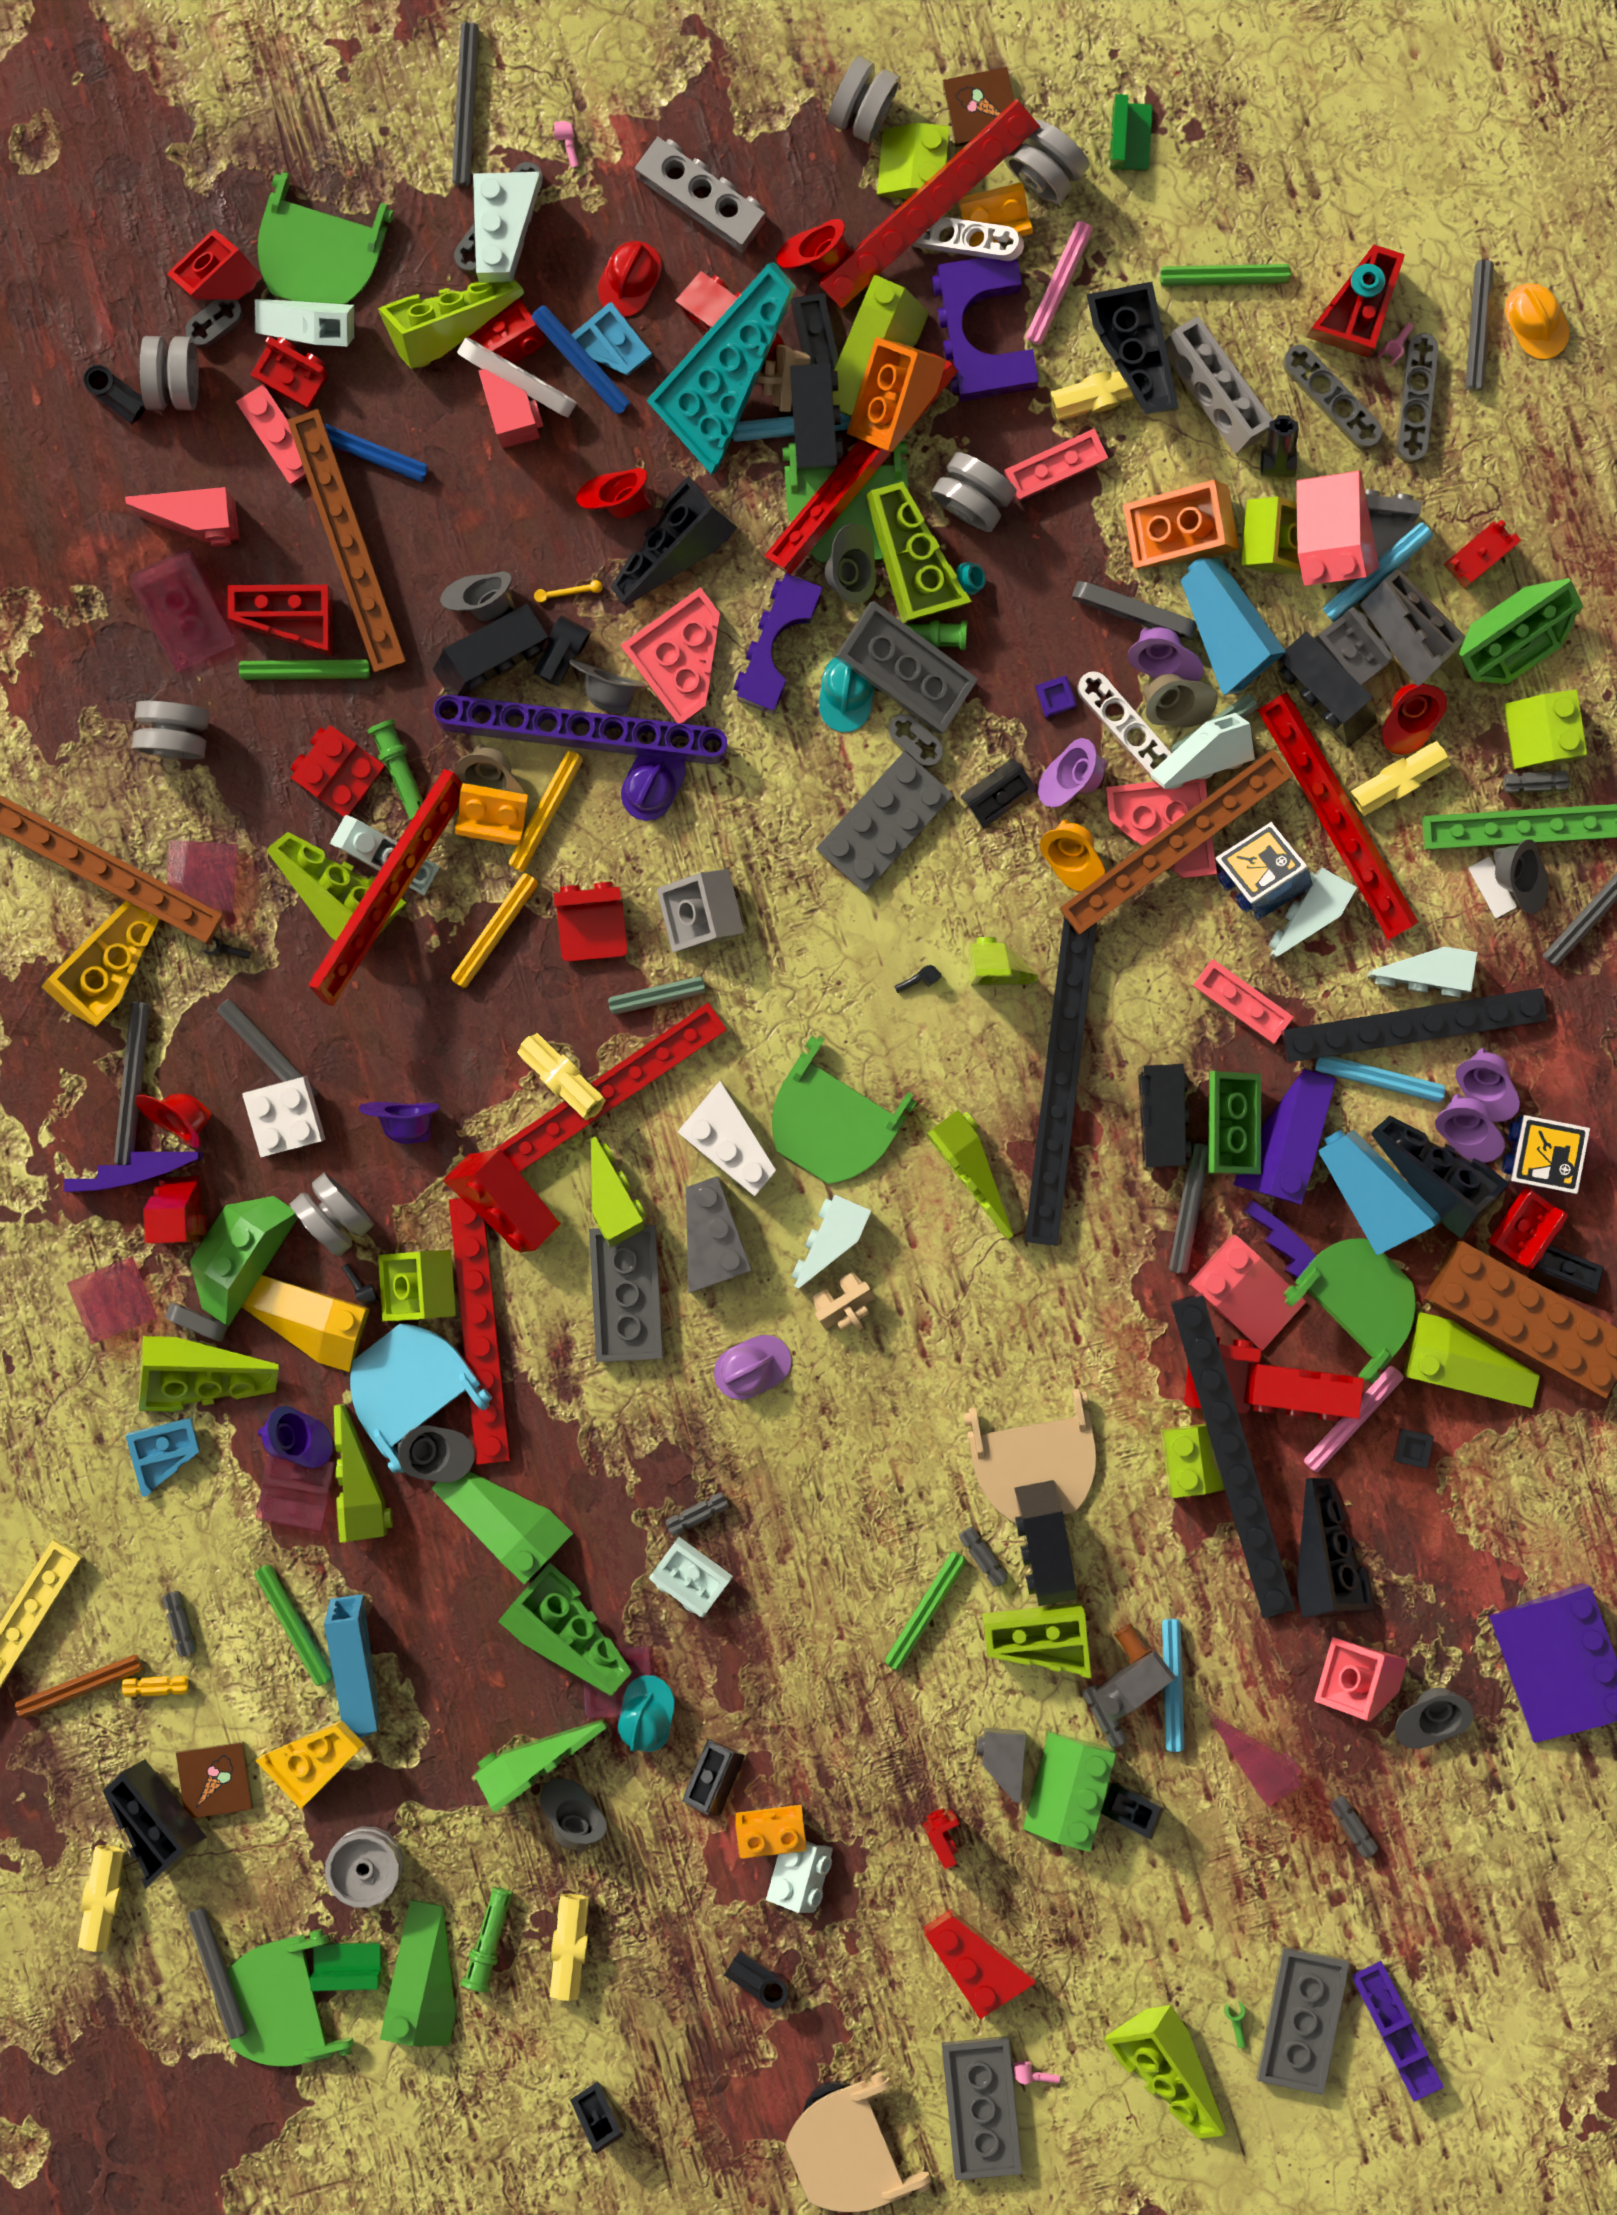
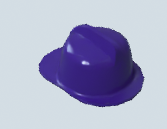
[621,756,685,821]
[359,1102,440,1144]
[257,1405,333,1469]

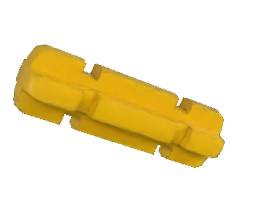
[122,1676,189,1697]

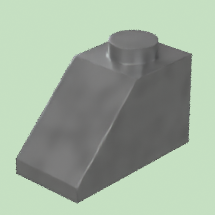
[1093,1650,1176,1722]
[976,1728,1026,1802]

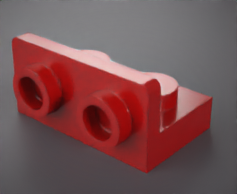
[467,298,546,364]
[922,1808,960,1870]

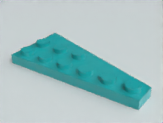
[646,262,796,475]

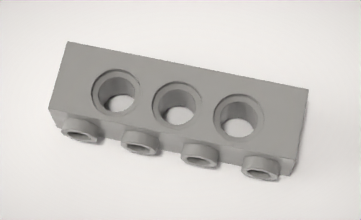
[634,136,765,254]
[1165,316,1273,455]

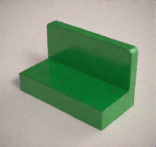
[1109,94,1152,171]
[310,1942,382,1991]

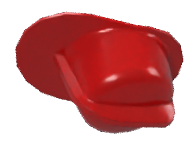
[776,219,851,273]
[598,241,662,317]
[576,468,651,519]
[1382,683,1448,755]
[135,1093,211,1148]

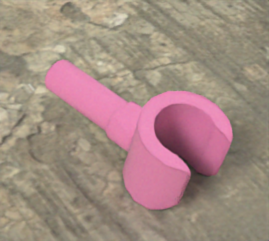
[554,121,579,168]
[1378,323,1414,367]
[1013,2061,1060,2084]

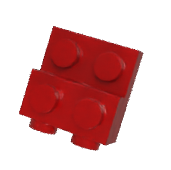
[290,725,386,817]

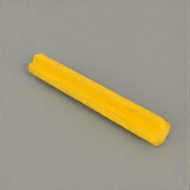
[509,750,583,872]
[451,873,538,988]

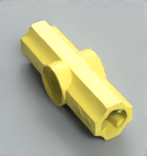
[1050,371,1135,421]
[1349,741,1451,817]
[517,1033,606,1120]
[78,1845,125,1952]
[550,1893,589,2001]

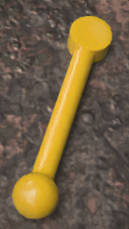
[534,580,603,603]

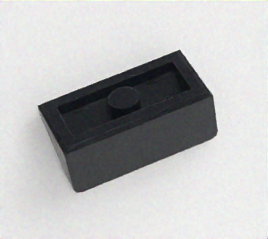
[960,759,1036,829]
[1528,1245,1604,1304]
[682,1739,745,1816]

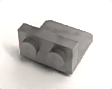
[1365,489,1422,573]

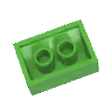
[1208,1071,1261,1175]
[1023,1731,1116,1852]

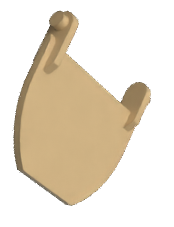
[963,1388,1096,1522]
[785,2072,931,2212]

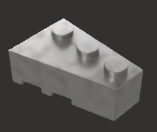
[1360,568,1466,686]

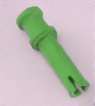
[904,620,967,651]
[367,719,423,821]
[460,1887,513,1993]

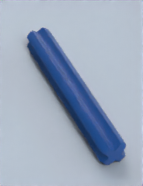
[531,305,630,415]
[325,424,429,482]

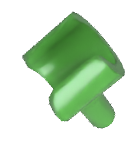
[1224,2001,1246,2048]

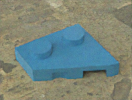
[572,302,654,376]
[126,1418,201,1497]

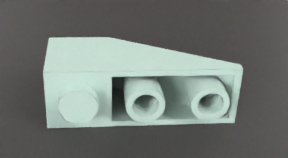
[255,299,354,346]
[1150,713,1255,789]
[330,815,440,895]
[1268,868,1357,959]
[1367,947,1477,998]
[791,1195,871,1288]

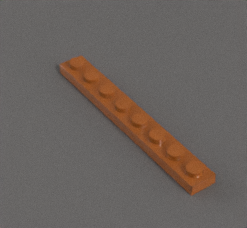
[287,409,407,673]
[1059,749,1293,935]
[0,795,225,945]

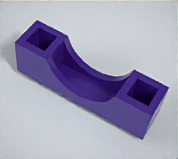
[733,573,823,715]

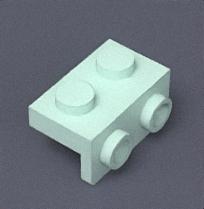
[649,1537,733,1617]
[766,1841,833,1913]

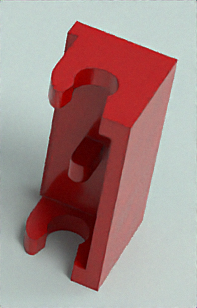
[1443,520,1521,589]

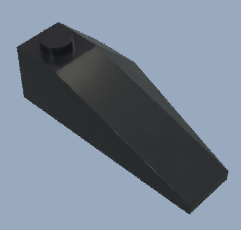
[1087,281,1179,416]
[611,475,738,606]
[1371,1116,1510,1239]
[1297,1478,1375,1618]

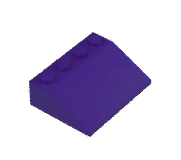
[1488,1583,1617,1743]

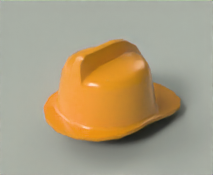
[1504,283,1570,360]
[1040,819,1105,892]

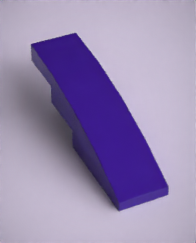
[64,1152,203,1192]
[1242,1201,1316,1278]
[1351,1961,1444,2102]

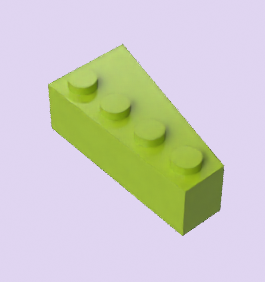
[865,482,972,623]

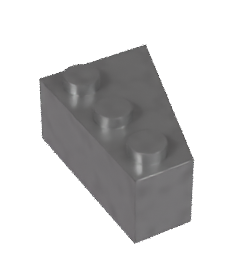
[686,1176,752,1293]

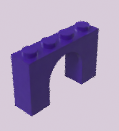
[932,257,1039,402]

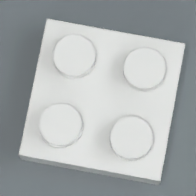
[242,1076,326,1157]

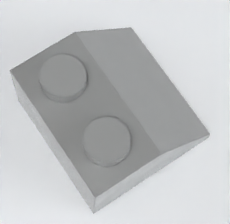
[657,869,744,953]

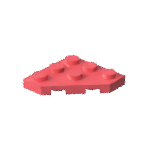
[620,587,720,724]
[1105,779,1217,879]

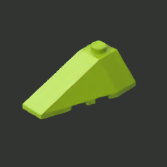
[832,274,929,417]
[267,832,406,941]
[969,937,1038,986]
[1402,1311,1540,1408]
[139,1336,279,1412]
[334,1404,393,1542]
[1104,2005,1226,2139]

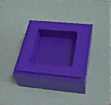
[1035,675,1077,718]

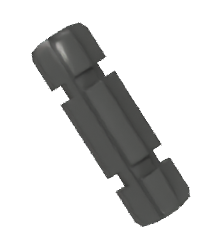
[1503,771,1570,793]
[665,1492,729,1535]
[959,1526,1008,1588]
[162,1591,196,1657]
[1082,1684,1127,1748]
[1329,1795,1378,1858]

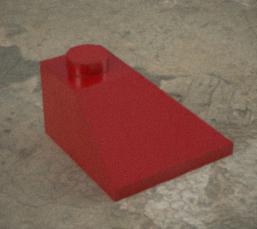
[167,229,263,300]

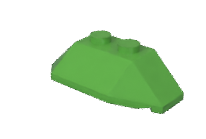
[1459,578,1583,684]
[190,1196,298,1326]

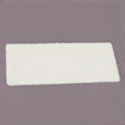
[1468,857,1517,918]

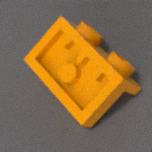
[958,182,1033,247]
[455,783,528,846]
[735,1805,806,1859]

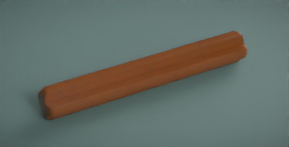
[15,1654,143,1719]

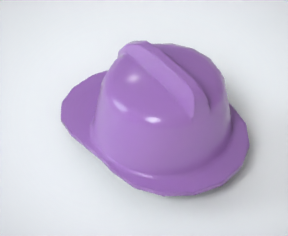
[1128,627,1203,682]
[1038,738,1108,808]
[1455,1048,1520,1122]
[1435,1093,1505,1163]
[714,1335,791,1400]

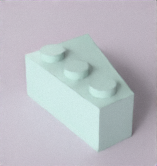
[473,172,542,283]

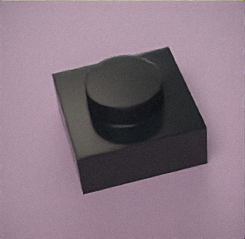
[1392,1428,1434,1469]

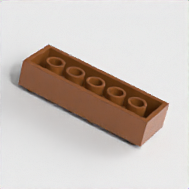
[1424,1241,1617,1399]

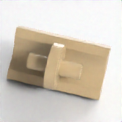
[756,345,810,412]
[812,1272,876,1331]

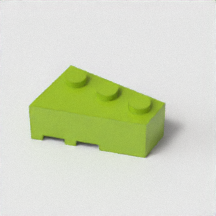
[982,1603,1091,1678]

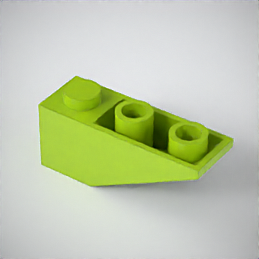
[591,1136,647,1248]

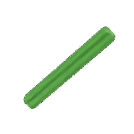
[1160,264,1291,286]
[239,660,371,680]
[885,1551,967,1671]
[254,1564,332,1686]

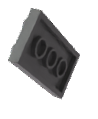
[835,601,978,734]
[816,751,954,894]
[589,1225,663,1362]
[1256,1946,1350,2095]
[941,2036,1022,2180]

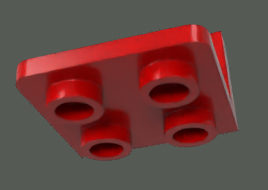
[553,882,628,962]
[1183,1337,1261,1414]

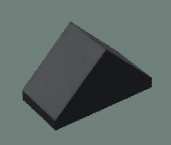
[1100,1782,1164,1839]
[570,2081,627,2154]

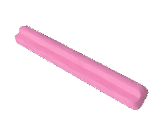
[1026,221,1093,345]
[1304,1366,1404,1472]

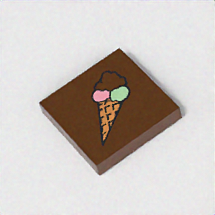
[942,67,1014,147]
[176,1741,253,1818]

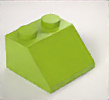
[877,123,950,199]
[1241,496,1302,575]
[1504,689,1587,770]
[378,1250,456,1321]
[1160,1424,1225,1498]

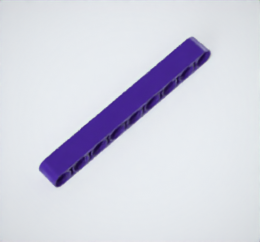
[433,695,728,765]

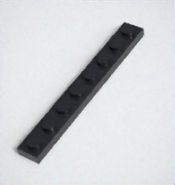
[1281,988,1548,1063]

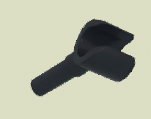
[202,936,251,959]
[894,965,942,993]
[341,1263,378,1305]

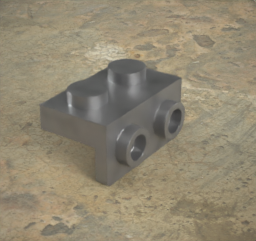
[1314,607,1394,685]

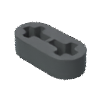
[185,299,243,349]
[889,714,943,768]
[164,1302,229,1342]

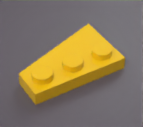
[255,1720,365,1809]

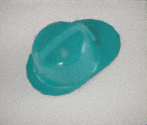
[819,657,874,732]
[618,1675,675,1752]

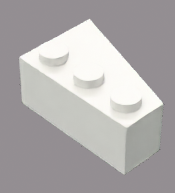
[678,1081,776,1196]

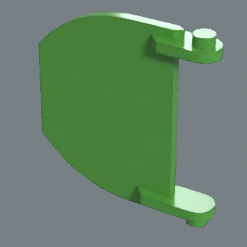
[258,172,394,304]
[782,441,908,563]
[772,1035,917,1184]
[1283,1238,1415,1384]
[227,1929,355,2066]

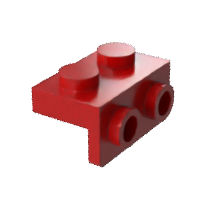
[250,336,329,410]
[1488,1187,1568,1269]

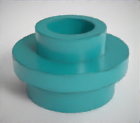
[1351,264,1385,298]
[956,562,986,595]

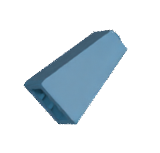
[1181,557,1286,695]
[1318,1129,1441,1255]
[324,1594,380,1737]

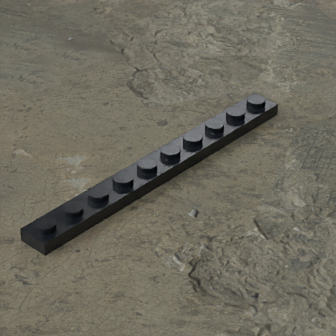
[1024,916,1097,1246]
[1170,1292,1295,1619]

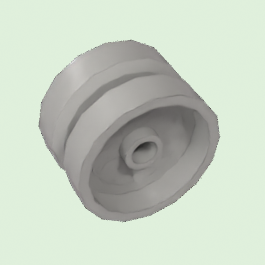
[827,56,901,144]
[1004,119,1090,204]
[140,336,199,410]
[931,452,1017,532]
[131,701,210,759]
[290,1172,374,1257]
[325,1826,404,1908]

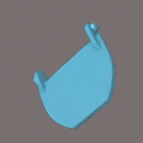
[350,1324,492,1474]

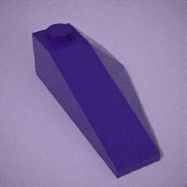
[1233,1068,1336,1205]

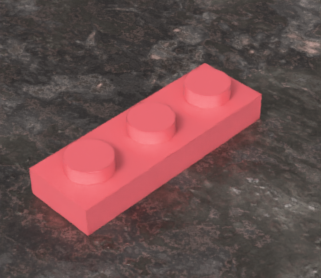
[236,384,306,486]
[1004,428,1108,502]
[1192,959,1293,1044]

